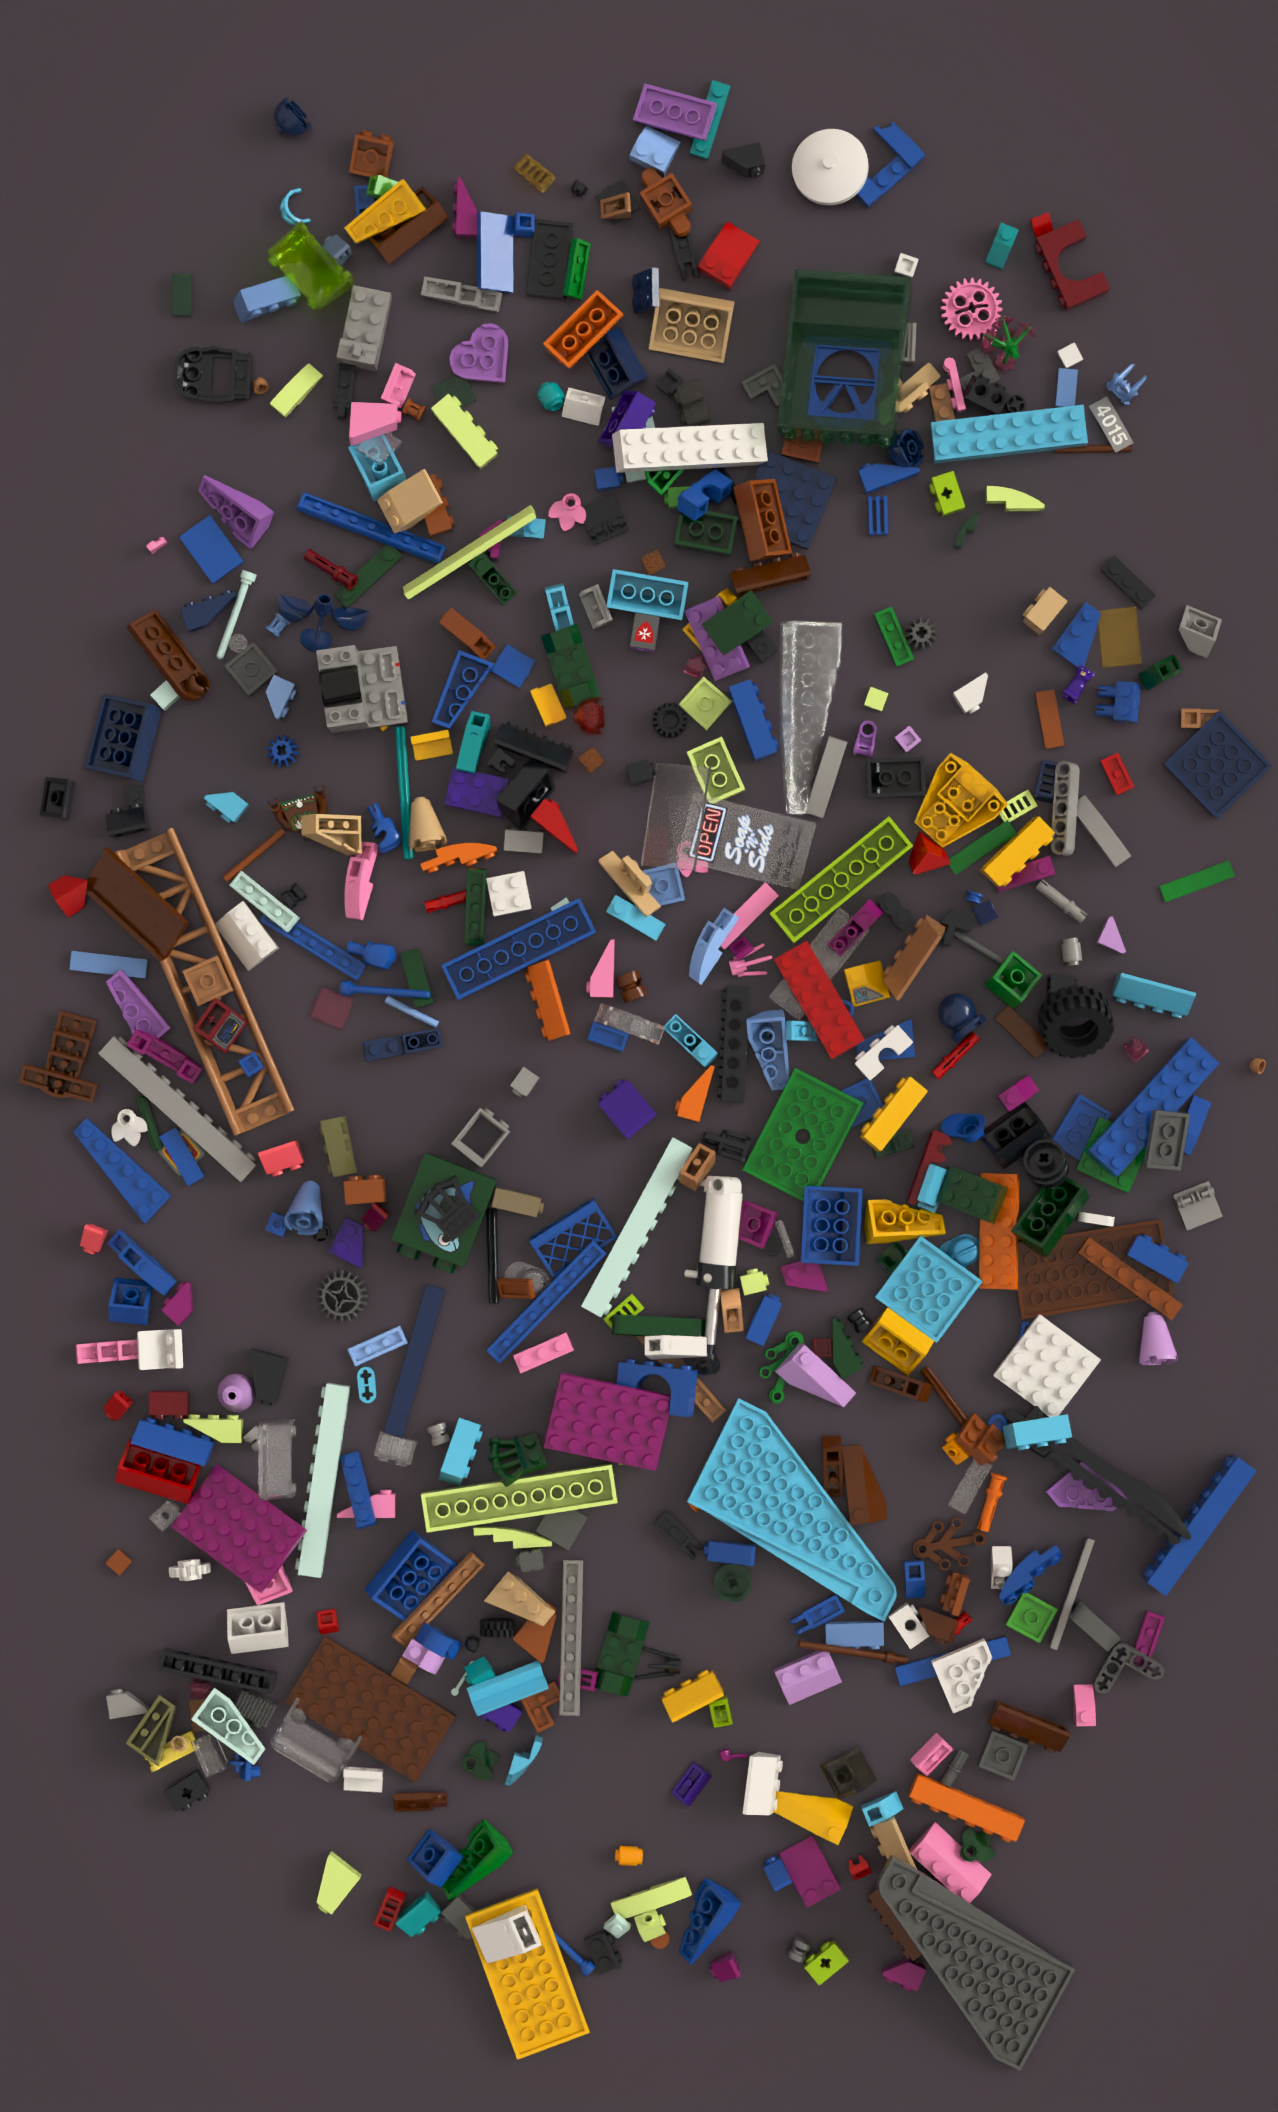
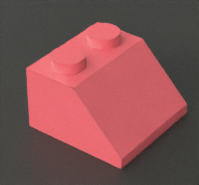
[258,1141,305,1177]

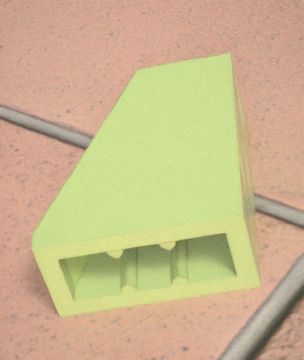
[316,1851,361,1915]

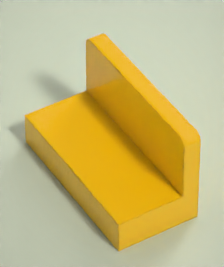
[530,684,566,727]
[411,730,453,761]

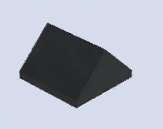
[40,777,76,820]

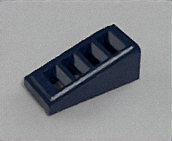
[1033,759,1058,803]

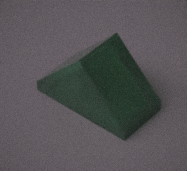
[874,1241,908,1275]

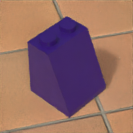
[598,1079,657,1139]

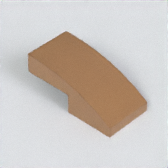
[1181,709,1220,729]

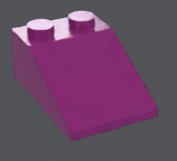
[779,1835,841,1908]

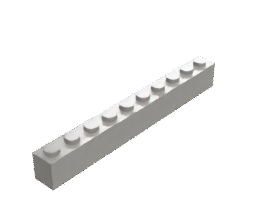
[98,1036,258,1182]

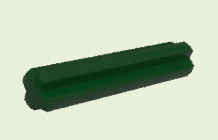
[136,1096,163,1151]

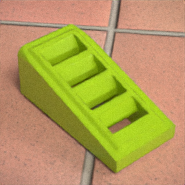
[603,1294,644,1329]

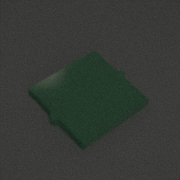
[433,375,476,408]

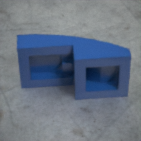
[354,185,375,217]

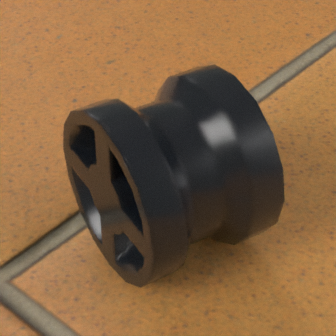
[1005,395,1026,413]

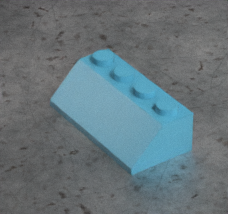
[606,569,689,620]
[1111,973,1196,1019]

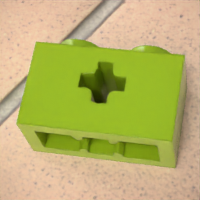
[928,471,965,517]
[804,1940,849,1986]

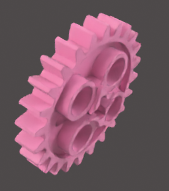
[940,278,1003,341]

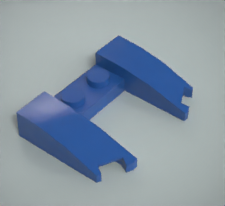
[856,122,926,209]

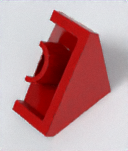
[908,831,950,875]
[48,875,88,918]

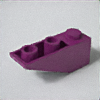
[452,177,478,239]
[827,899,883,957]

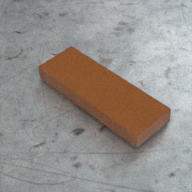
[1035,689,1065,750]

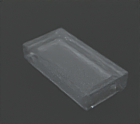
[774,1219,795,1258]

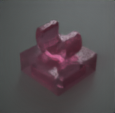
[684,654,706,679]
[1124,1037,1149,1063]
[189,1678,211,1698]

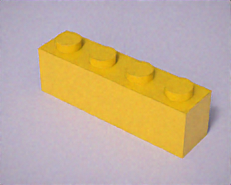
[860,1077,928,1151]

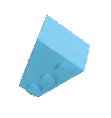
[1002,1414,1072,1450]
[438,1418,483,1487]

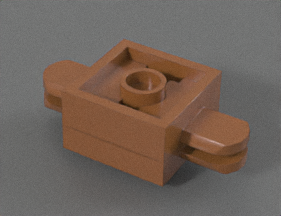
[639,168,693,237]

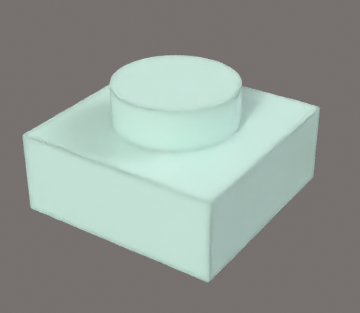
[603,1913,631,1939]

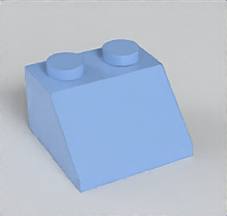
[630,125,681,177]

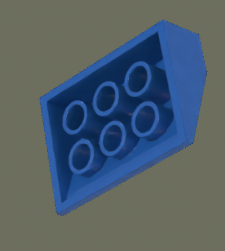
[801,1186,864,1266]
[364,1529,458,1621]

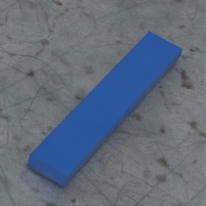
[259,914,367,981]
[895,1636,1011,1686]

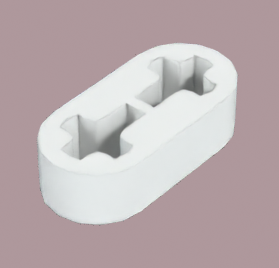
[1077,1212,1115,1227]

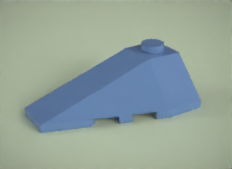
[746,1009,790,1091]

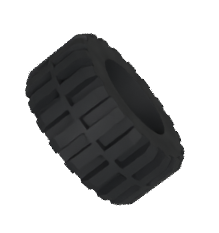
[1038,985,1114,1058]

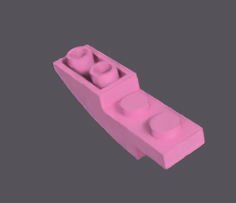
[344,842,379,920]

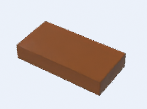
[496,1278,535,1299]

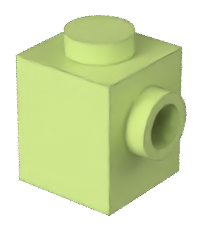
[740,1268,769,1296]
[634,1909,666,1942]

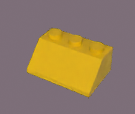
[862,1307,934,1375]
[662,1670,724,1723]

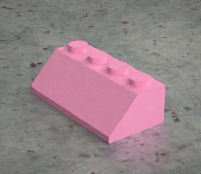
[909,1822,992,1903]

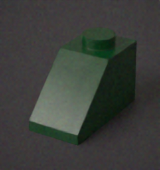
[1138,654,1183,691]

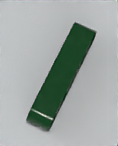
[612,1314,705,1337]

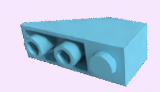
[663,1014,719,1069]

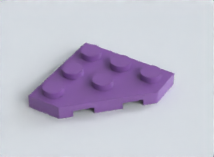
[1046,1461,1127,1511]

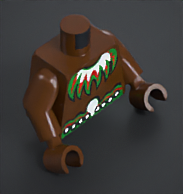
[267,785,327,842]

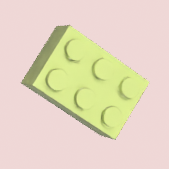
[686,737,745,804]

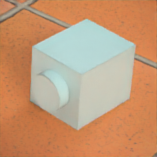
[150,680,180,711]

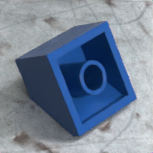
[108,1278,153,1325]
[407,1829,464,1887]

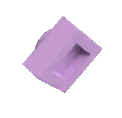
[894,726,921,753]

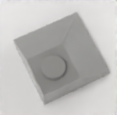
[1179,605,1222,658]

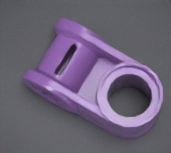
[853,721,877,759]

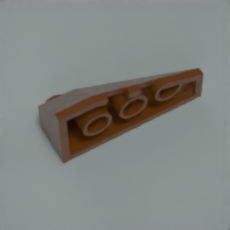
[842,1444,887,1525]

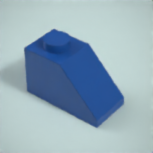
[763,1855,792,1892]

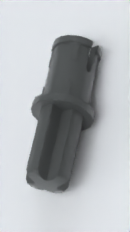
[940,1749,969,1788]

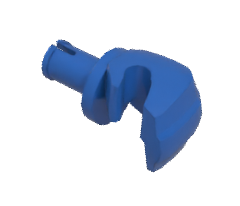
[367,803,401,854]
[346,941,397,970]

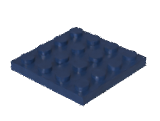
[737,450,836,550]
[1163,711,1272,819]

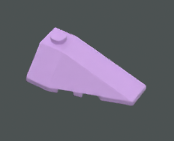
[775,1343,856,1407]

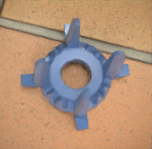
[1107,364,1147,405]

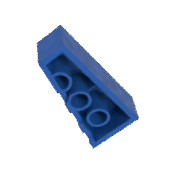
[430,650,494,730]

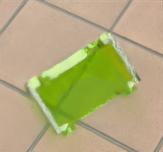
[267,221,354,310]

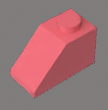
[80,1224,108,1255]

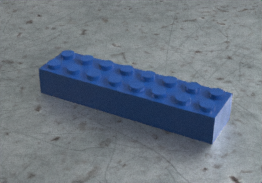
[441,898,597,1000]
[1085,1037,1220,1177]
[1143,1454,1257,1596]

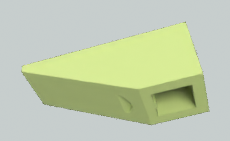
[184,1414,243,1443]

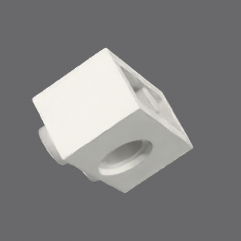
[888,1602,929,1649]

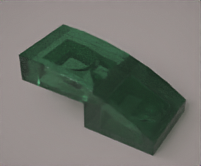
[172,274,192,315]
[953,512,980,550]
[872,1129,914,1158]

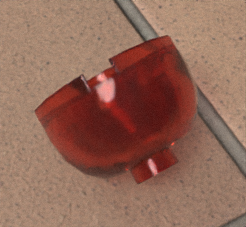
[574,696,605,735]

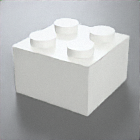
[486,871,532,917]

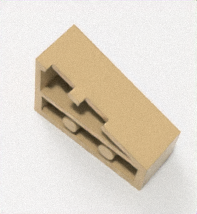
[301,814,362,856]
[484,1571,556,1626]

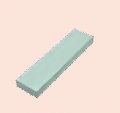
[229,871,300,932]

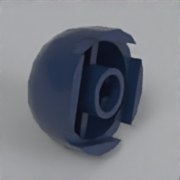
[274,97,311,137]
[888,428,924,467]

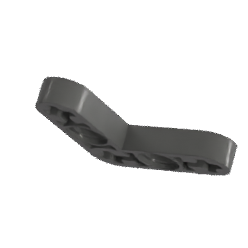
[1094,1642,1164,1694]

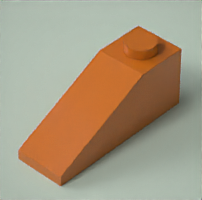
[674,1065,715,1122]

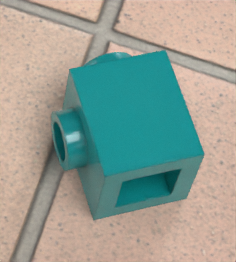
[464,1656,496,1686]

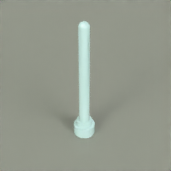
[216,570,257,659]

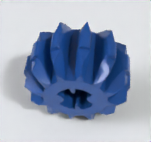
[266,735,299,768]

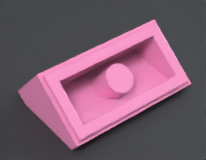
[910,1733,953,1777]

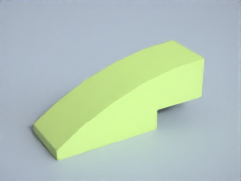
[270,363,323,418]
[985,486,1045,511]

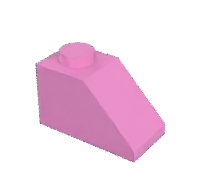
[1073,1684,1096,1726]

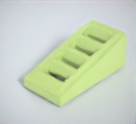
[999,790,1038,823]

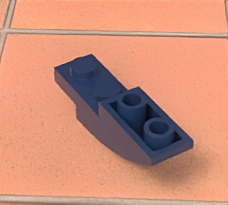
[362,1028,443,1061]

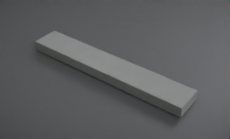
[1050,1537,1095,1650]

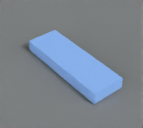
[347,1326,408,1367]

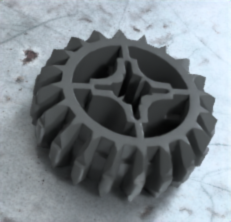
[316,1270,368,1322]

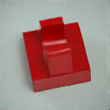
[848,1855,872,1881]

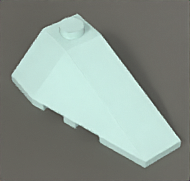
[191,1688,265,1765]

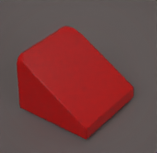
[1030,213,1053,239]
[316,1609,339,1635]

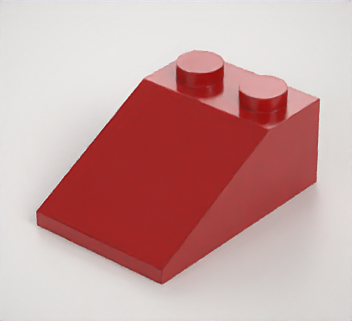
[698,221,760,290]
[530,798,579,855]

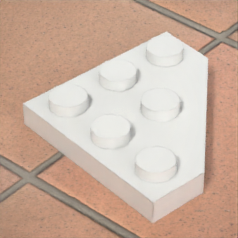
[931,1638,992,1713]

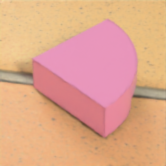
[146,537,168,554]

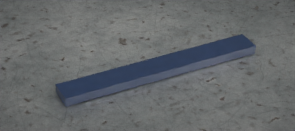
[384,1284,445,1437]

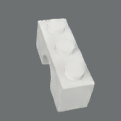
[854,1025,913,1081]

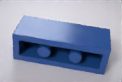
[1125,1233,1189,1283]

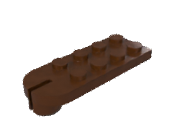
[126,609,210,702]

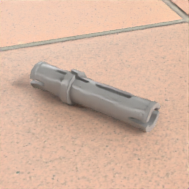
[1035,879,1088,924]

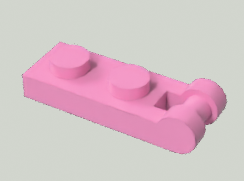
[943,358,966,414]

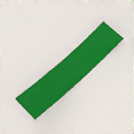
[949,820,1017,875]
[1159,860,1235,902]

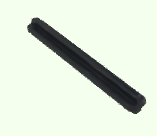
[486,1209,499,1304]

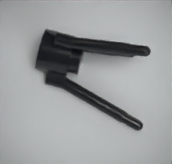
[635,1646,681,1680]

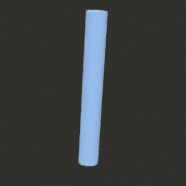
[385,996,439,1028]

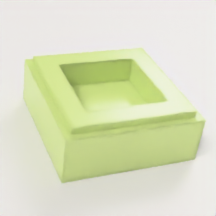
[864,687,889,712]

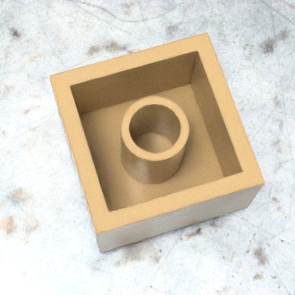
[1022,587,1068,636]

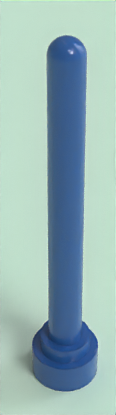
[340,981,430,998]
[553,1931,596,1977]

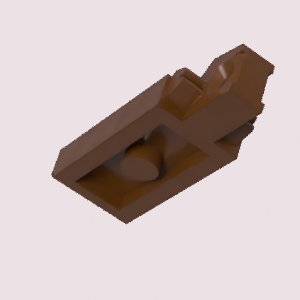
[393,1792,448,1812]

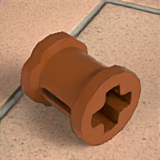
[402,398,427,422]

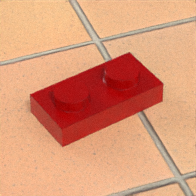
[1100,753,1134,796]

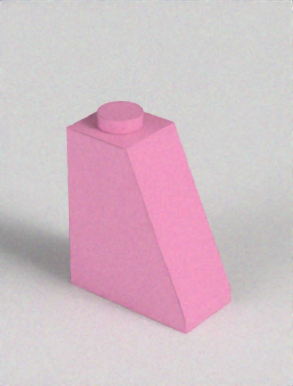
[349,402,402,446]

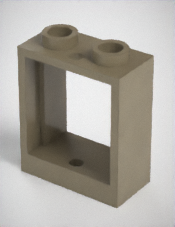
[492,1187,545,1218]

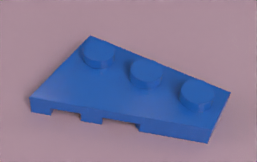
[1052,602,1101,668]
[856,1019,915,1060]

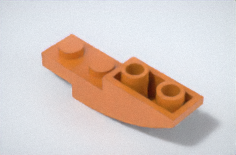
[420,843,498,874]

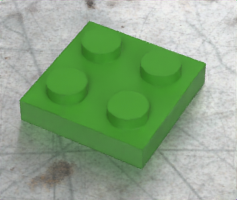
[1005,1593,1058,1643]

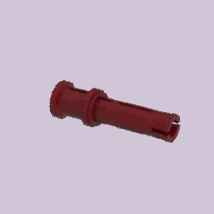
[304,549,358,590]

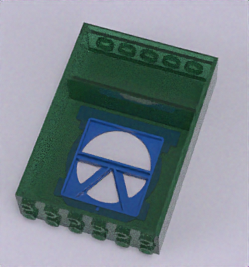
[777,269,913,448]

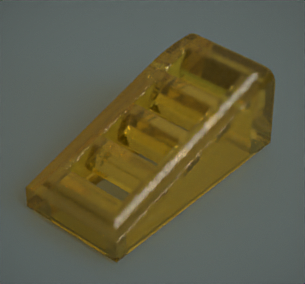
[514,154,555,193]

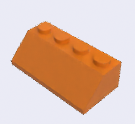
[543,290,624,369]
[525,960,571,1041]

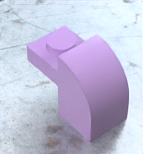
[402,1639,445,1674]

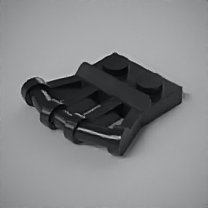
[414,1175,481,1242]

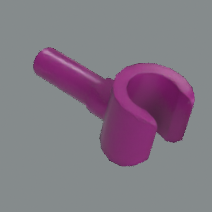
[719,1749,747,1762]

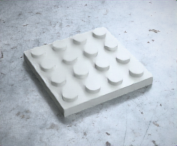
[993,1314,1101,1417]

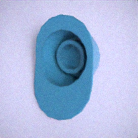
[939,1234,979,1267]

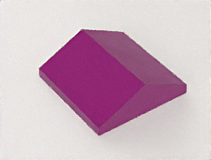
[738,1200,778,1249]

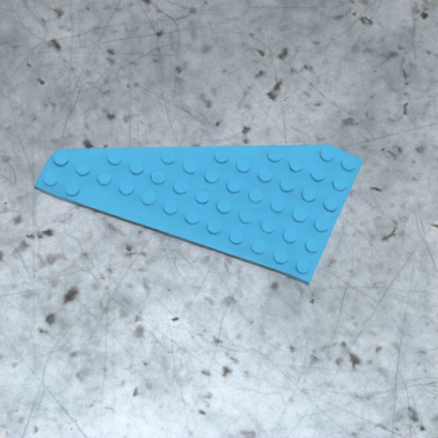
[686,1398,897,1622]

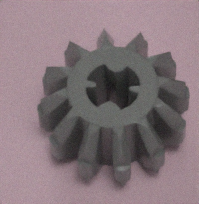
[905,617,938,650]

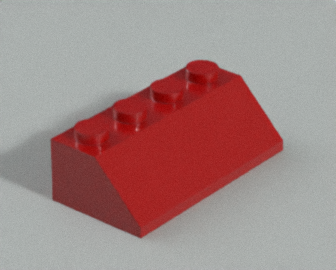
[115,1440,201,1504]

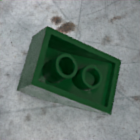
[701,590,773,656]

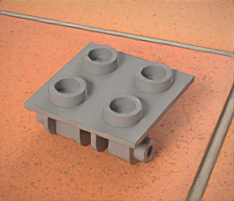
[1173,1181,1223,1231]

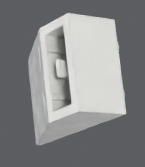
[472,1905,541,1963]

